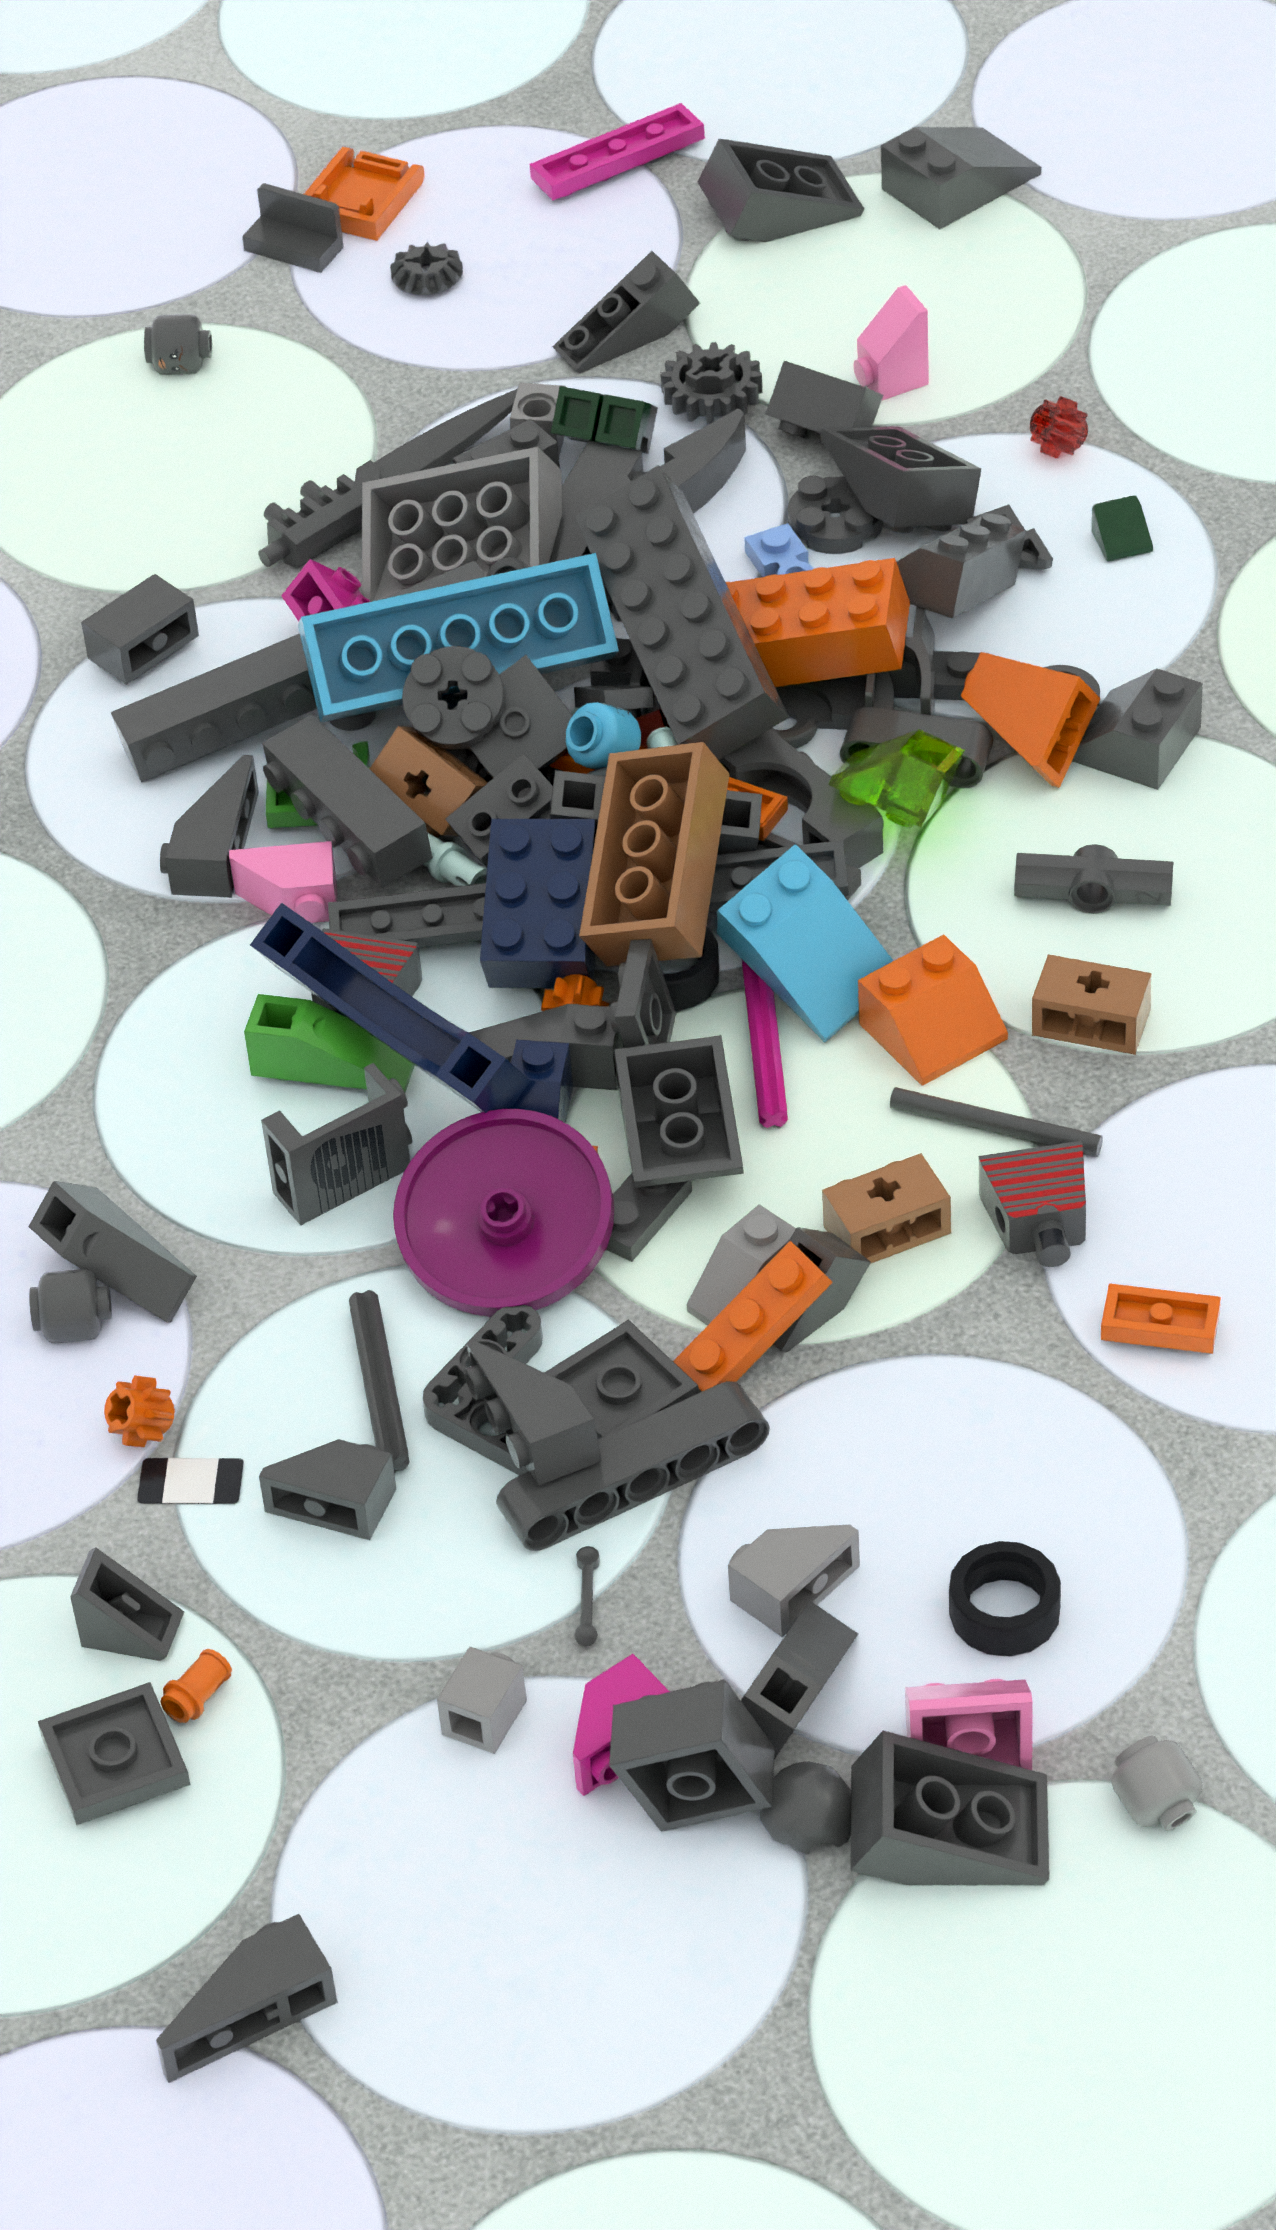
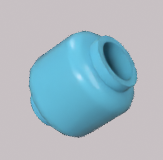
[565,702,641,770]

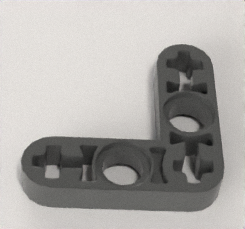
[422,1305,543,1475]

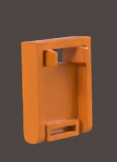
[304,147,425,241]

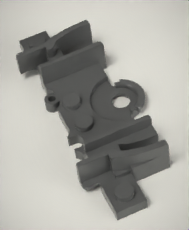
[590,607,989,749]

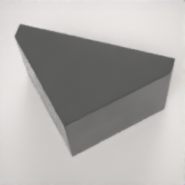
[70,1547,185,1661]

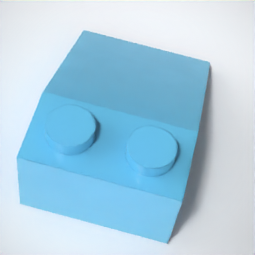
[717,844,893,1043]

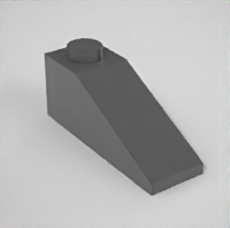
[160,755,259,898]
[469,1004,624,1090]
[156,1914,338,2083]

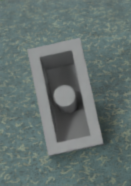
[686,1204,796,1325]
[728,1524,860,1637]

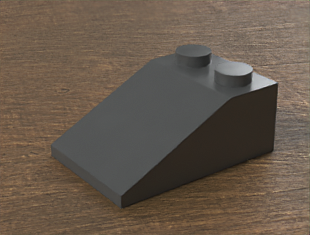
[881,127,1042,229]
[697,138,865,242]
[820,426,982,533]
[614,1035,744,1188]
[850,1730,1049,1885]

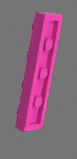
[529,103,705,200]

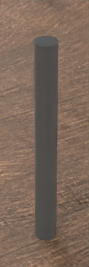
[890,1087,1103,1157]

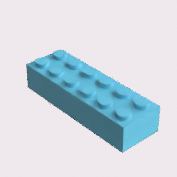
[298,553,619,723]

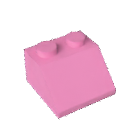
[905,1679,1033,1770]

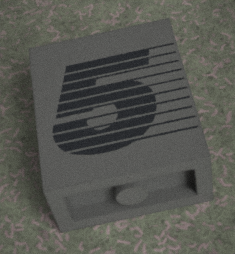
[261,1063,413,1226]

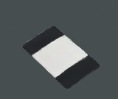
[137,1458,244,1504]

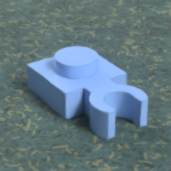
[744,523,813,577]

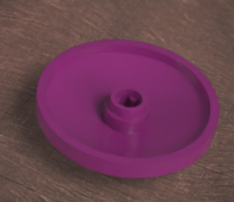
[393,1109,615,1317]

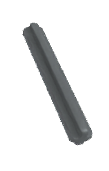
[349,1290,410,1471]

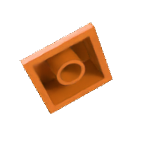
[858,934,1008,1086]

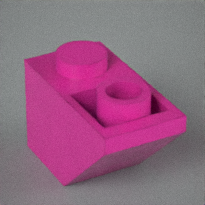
[573,1654,670,1796]

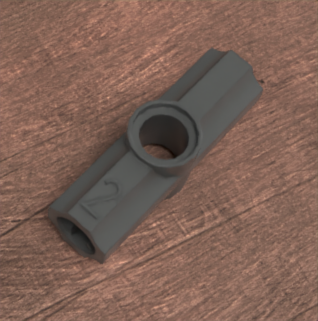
[1014,844,1174,914]

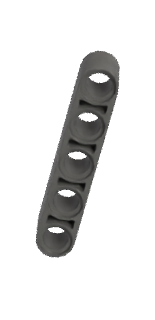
[496,1381,770,1551]

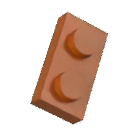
[1101,1283,1221,1354]

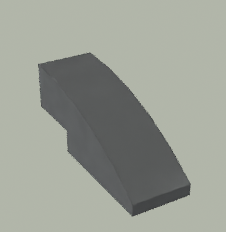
[660,408,746,514]

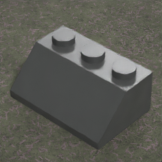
[897,513,1026,618]

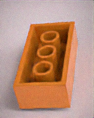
[725,558,910,687]

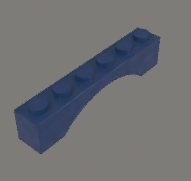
[250,903,531,1113]

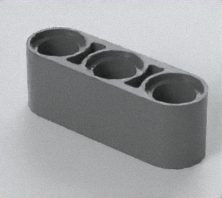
[840,707,994,788]

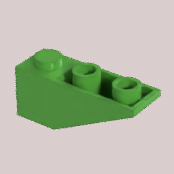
[244,994,415,1093]

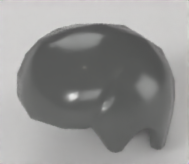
[760,1761,851,1854]

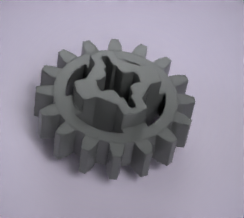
[661,342,763,424]

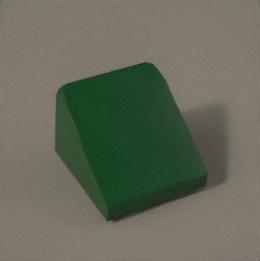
[1091,495,1153,561]

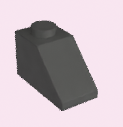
[773,1227,871,1352]
[259,1439,397,1540]

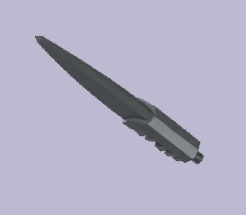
[258,389,517,568]

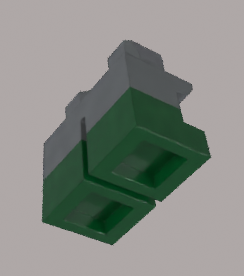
[550,386,658,454]

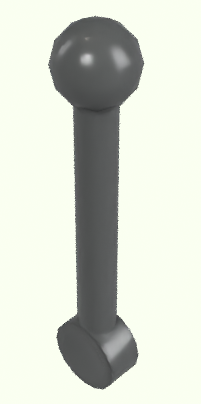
[574,1546,600,1647]

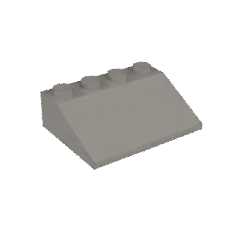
[362,447,562,602]

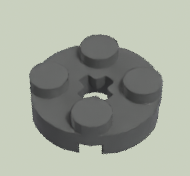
[788,475,884,554]
[402,646,506,750]

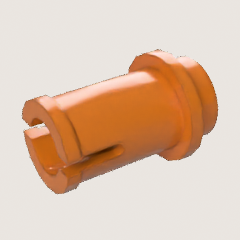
[160,1649,232,1723]

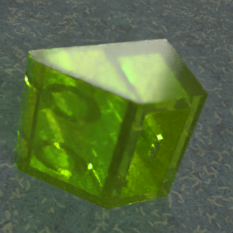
[828,729,965,828]

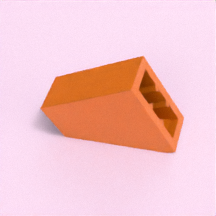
[961,652,1101,788]

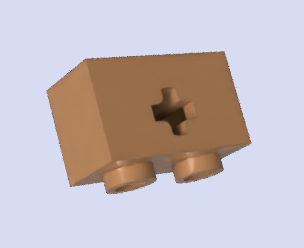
[369,726,488,838]
[1032,954,1152,1055]
[822,1153,951,1263]

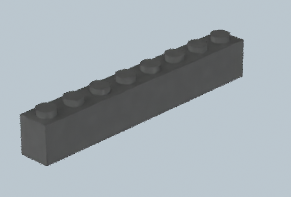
[110,560,486,782]

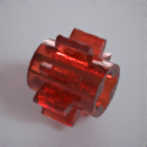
[1030,396,1088,459]

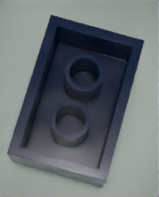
[480,819,597,988]

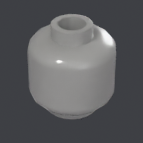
[1112,1736,1202,1831]

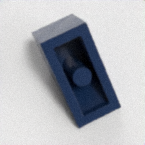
[511,1039,573,1123]

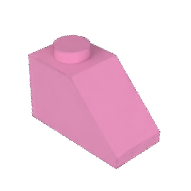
[853,285,929,401]
[229,841,338,923]

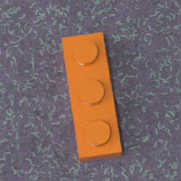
[673,1241,833,1391]

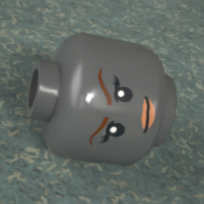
[144,314,213,375]

